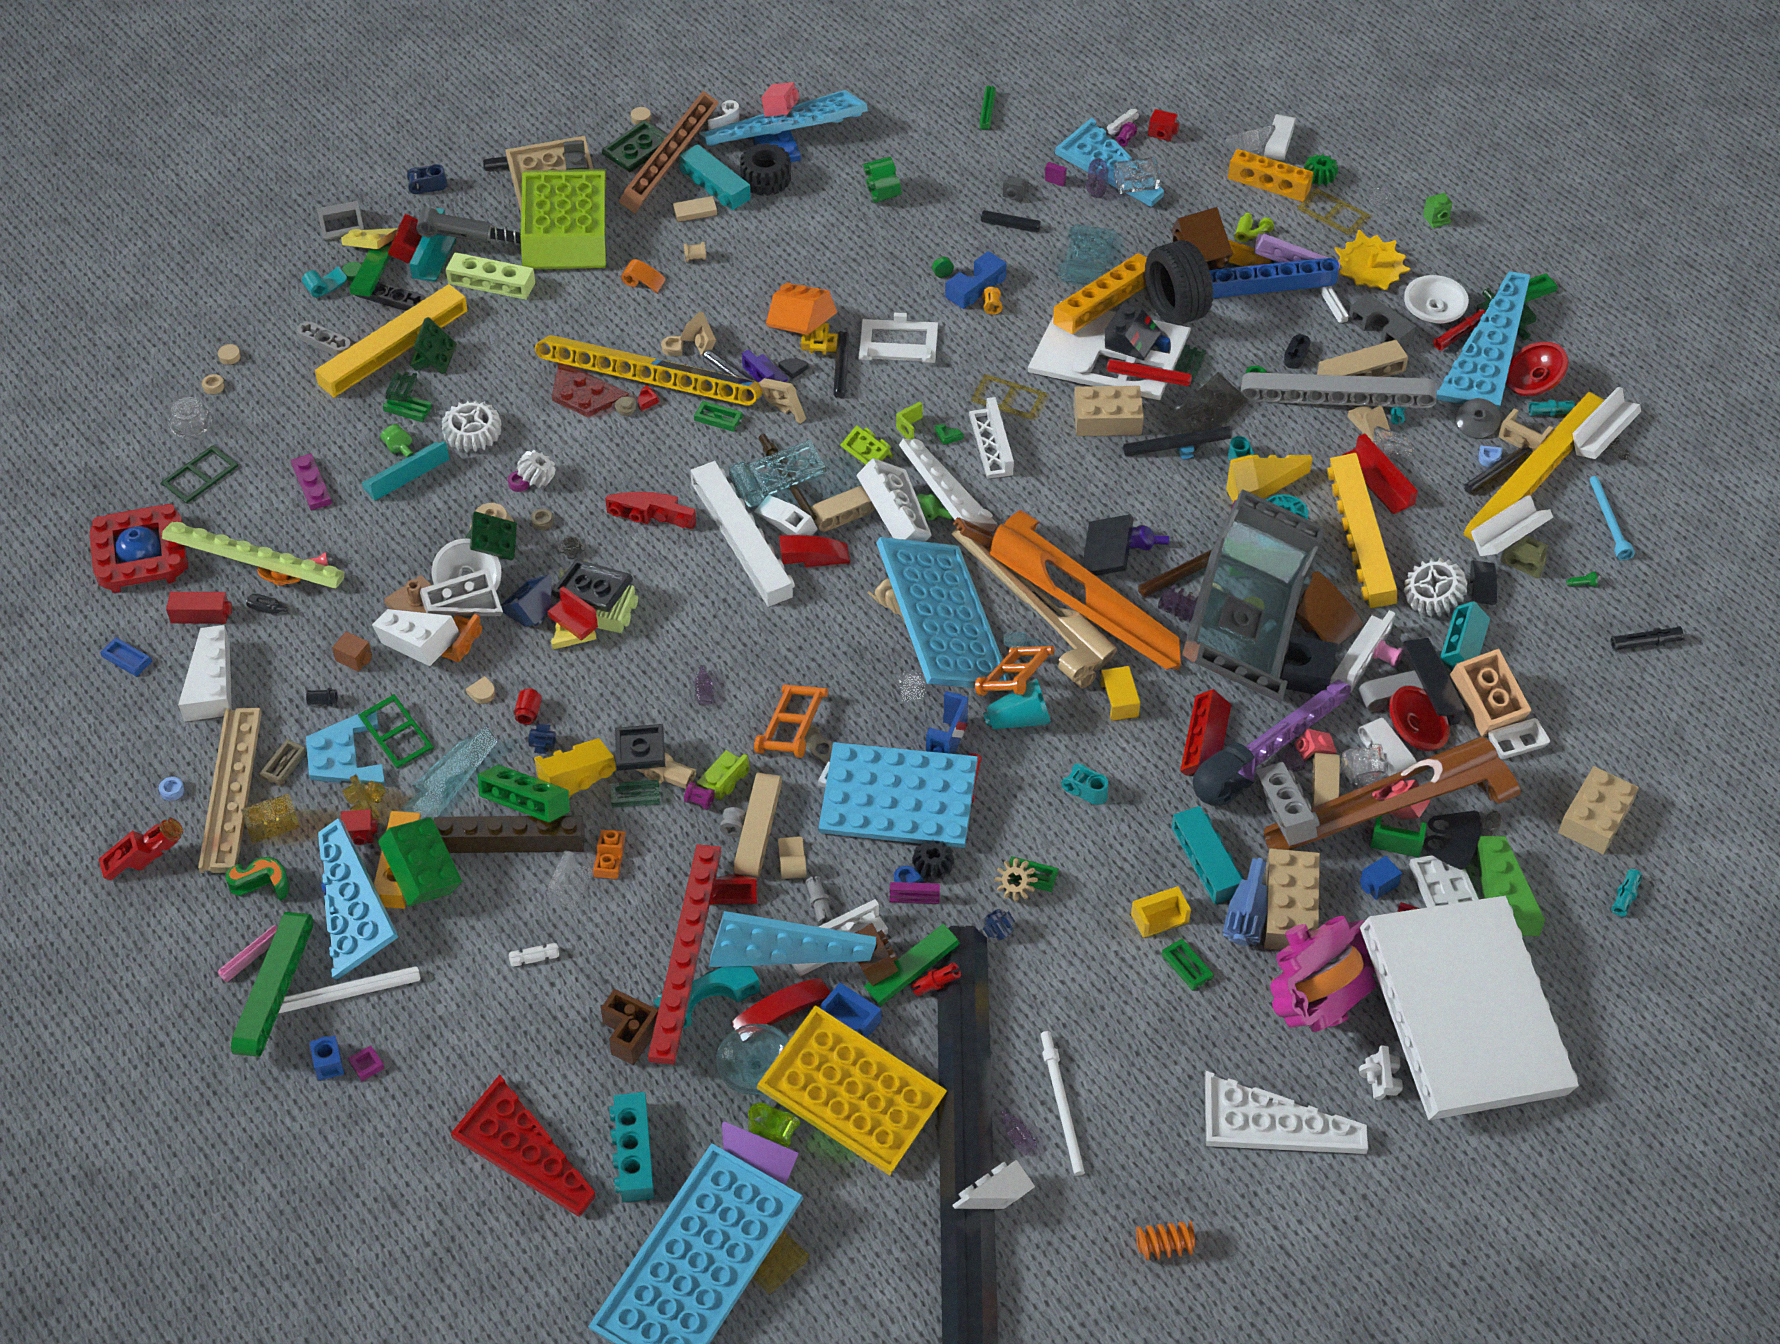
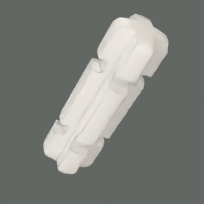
[1107,109,1139,135]
[509,943,559,966]

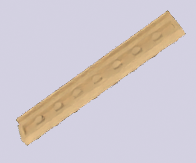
[198,708,262,873]

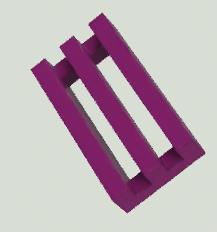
[889,882,940,904]

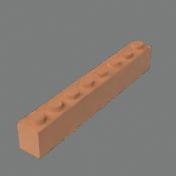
[619,91,719,214]

